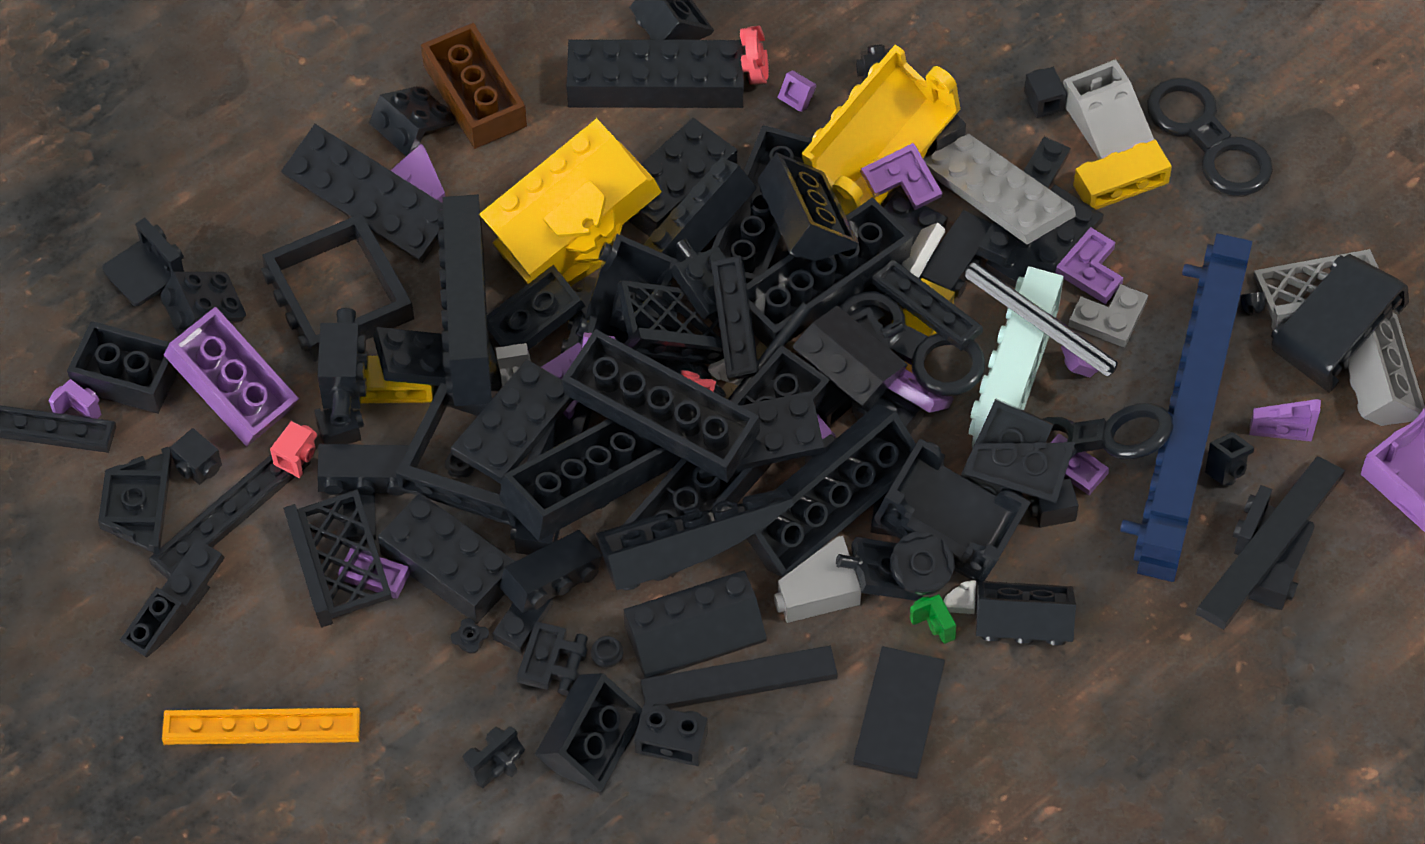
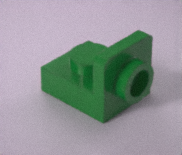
[910,594,956,644]

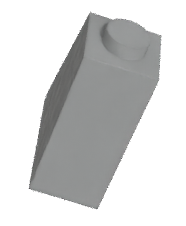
[774,536,861,623]

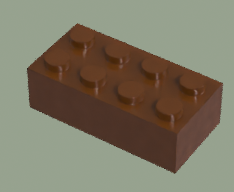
[421,22,527,149]

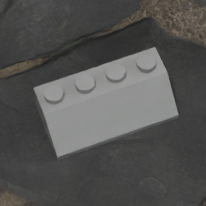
[1348,313,1425,426]

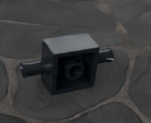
[318,308,368,425]

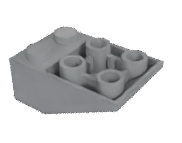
[1063,59,1154,160]

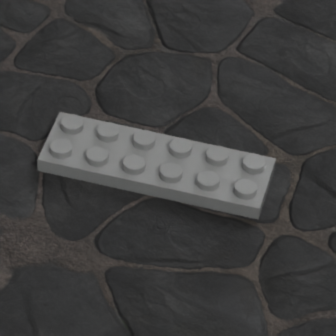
[923,134,1076,244]

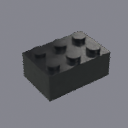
[67,321,178,414]

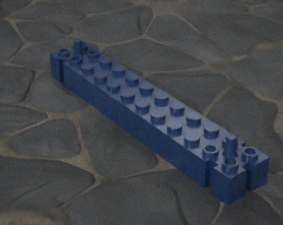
[1120,233,1253,582]

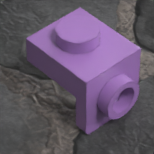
[49,379,102,419]

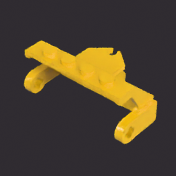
[802,45,960,216]
[479,118,662,284]

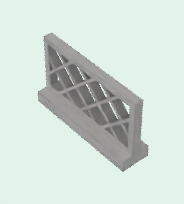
[1254,249,1378,330]

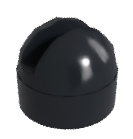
[1240,292,1265,315]

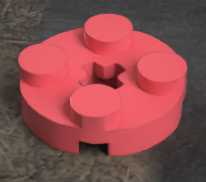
[740,25,769,85]

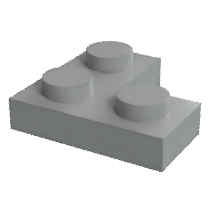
[1068,284,1148,348]

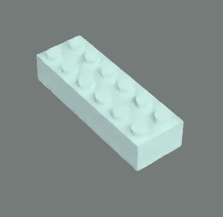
[968,266,1064,448]

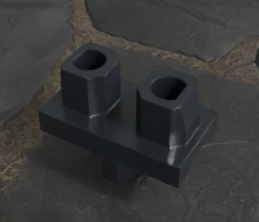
[463,726,525,789]

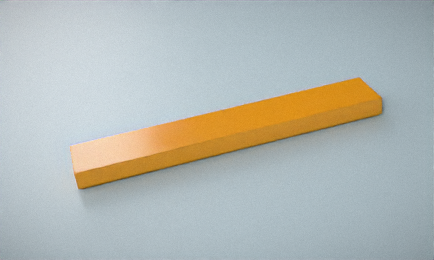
[162,708,361,745]

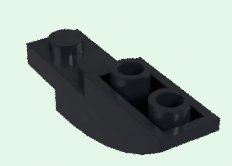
[120,539,225,658]

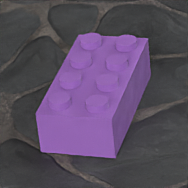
[164,307,299,447]

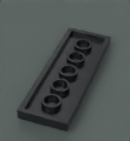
[281,124,444,263]

